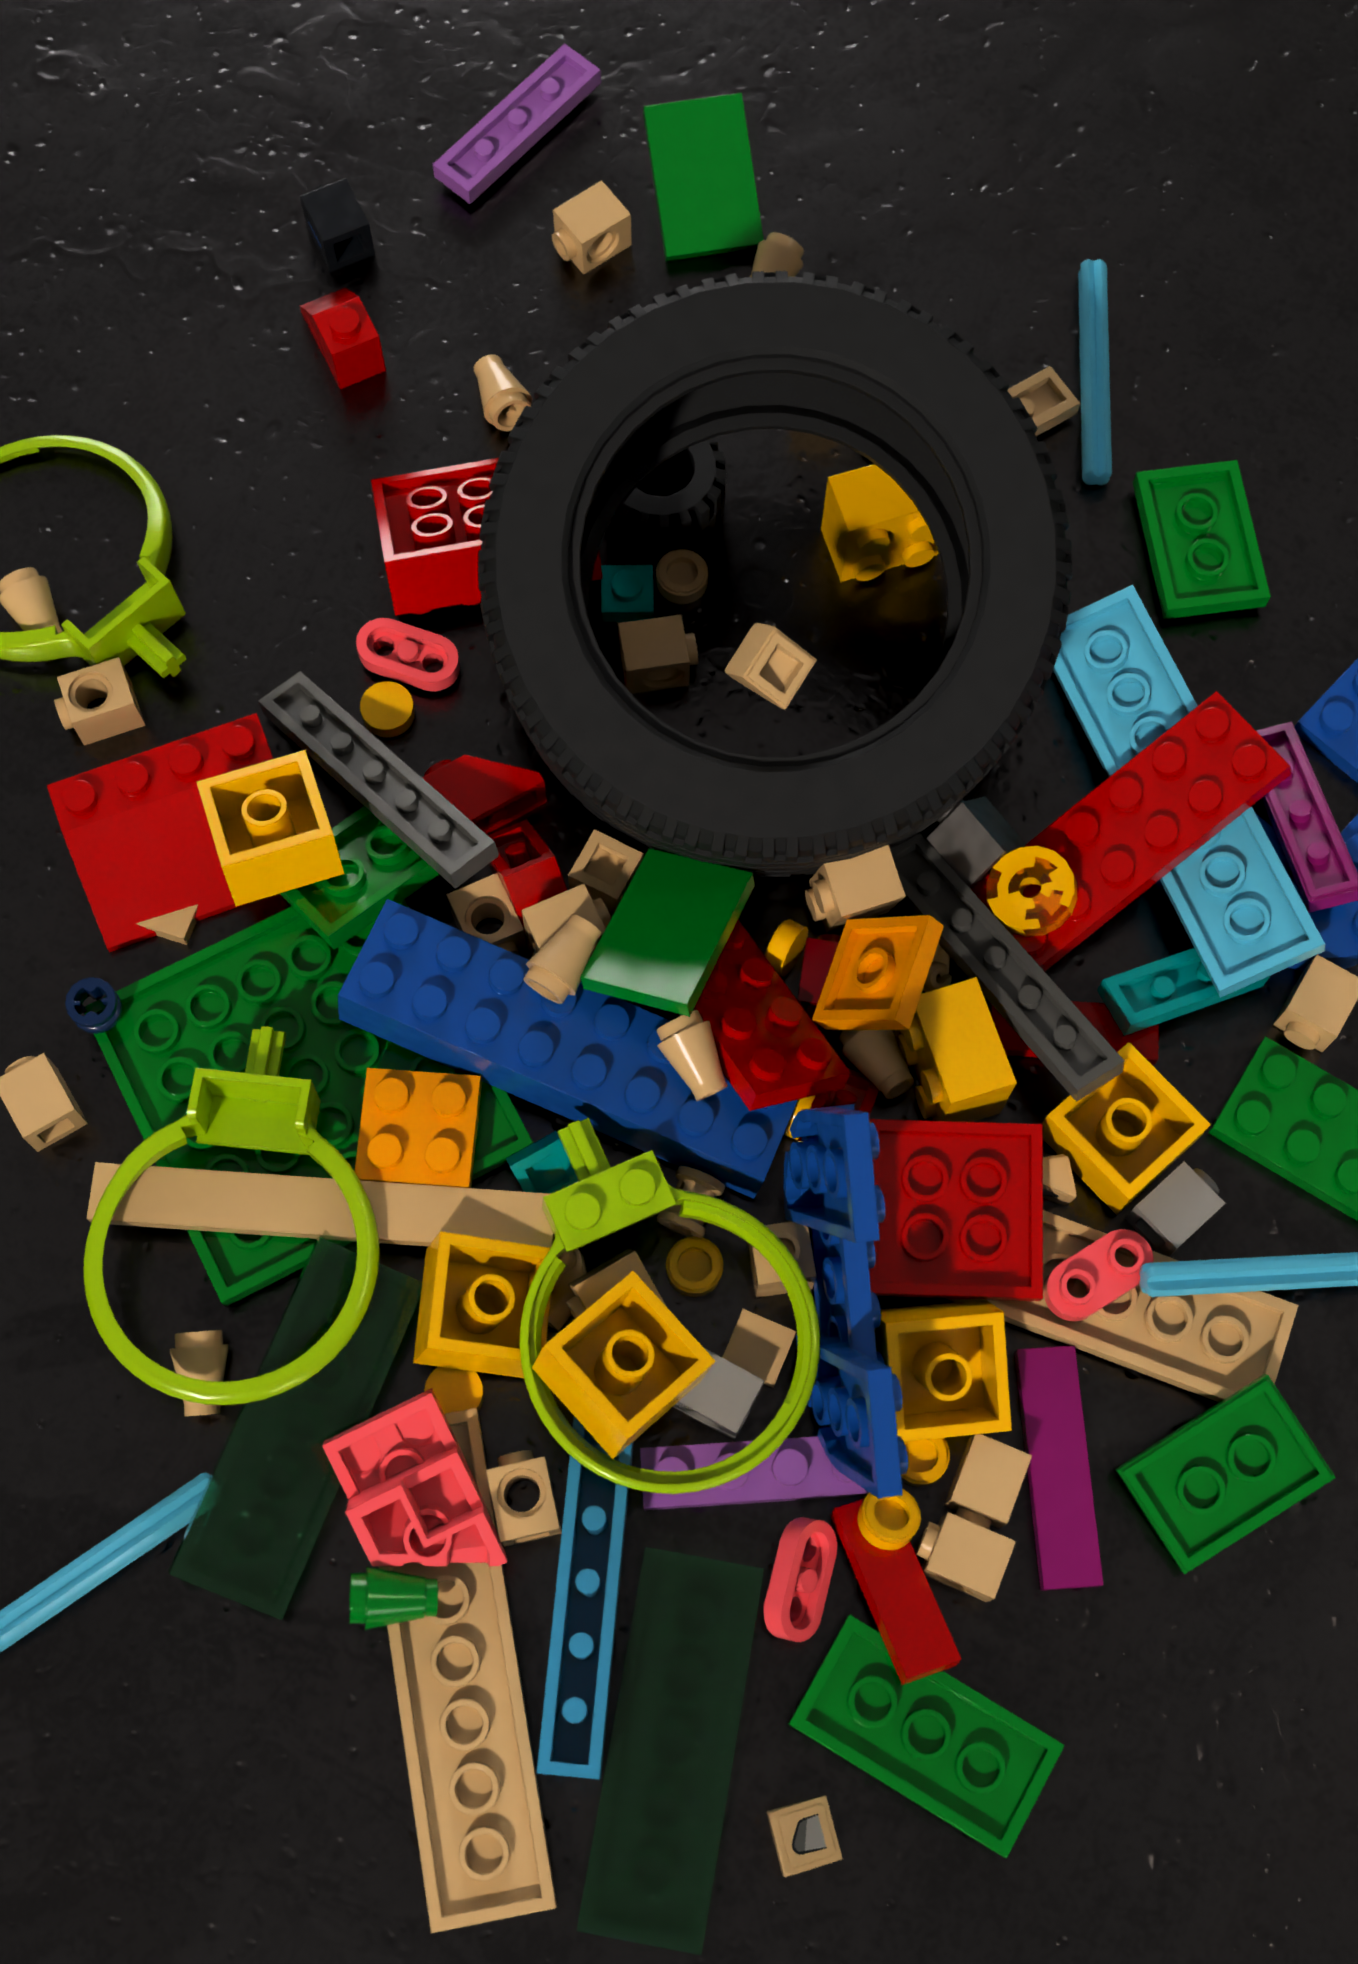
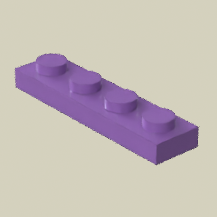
[433,43,601,204]
[640,1436,869,1510]

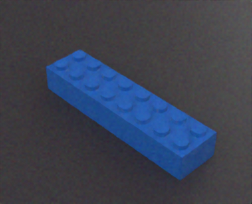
[338,899,798,1199]

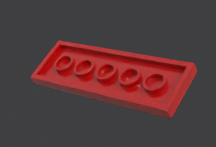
[971,691,1291,971]

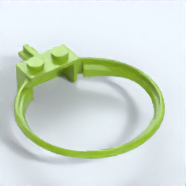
[0,435,186,679]
[84,1026,380,1405]
[519,1118,820,1494]

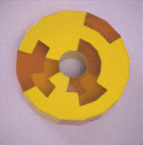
[986,846,1078,937]

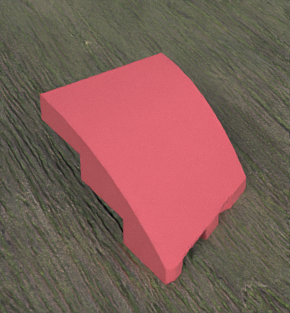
[322,1388,507,1566]

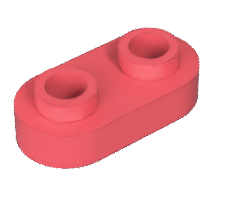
[356,618,460,691]
[1043,1229,1154,1321]
[763,1517,837,1642]

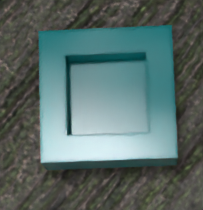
[601,565,654,622]
[506,1131,579,1194]

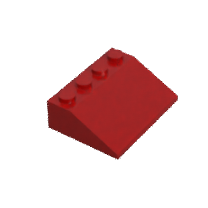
[371,458,603,616]
[47,713,274,952]

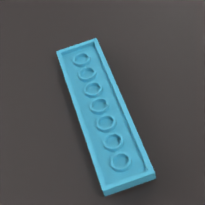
[1053,585,1325,998]

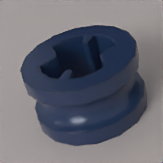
[65,977,122,1034]

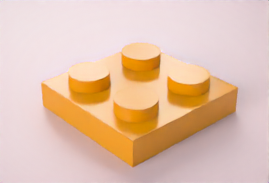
[812,915,944,1030]
[354,1068,482,1188]

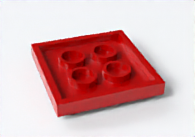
[869,1119,1043,1301]

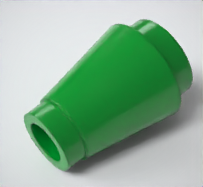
[349,1567,438,1630]

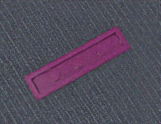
[1256,721,1358,913]
[1014,1345,1104,1591]

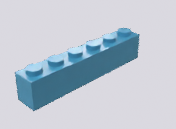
[536,1416,634,1779]

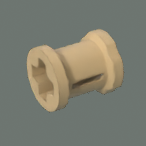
[657,1166,725,1239]

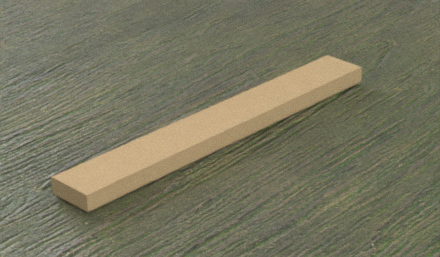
[86,1162,554,1248]

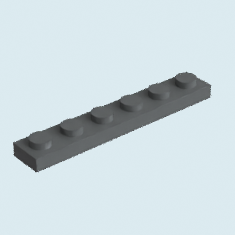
[258,671,499,889]
[890,833,1124,1102]

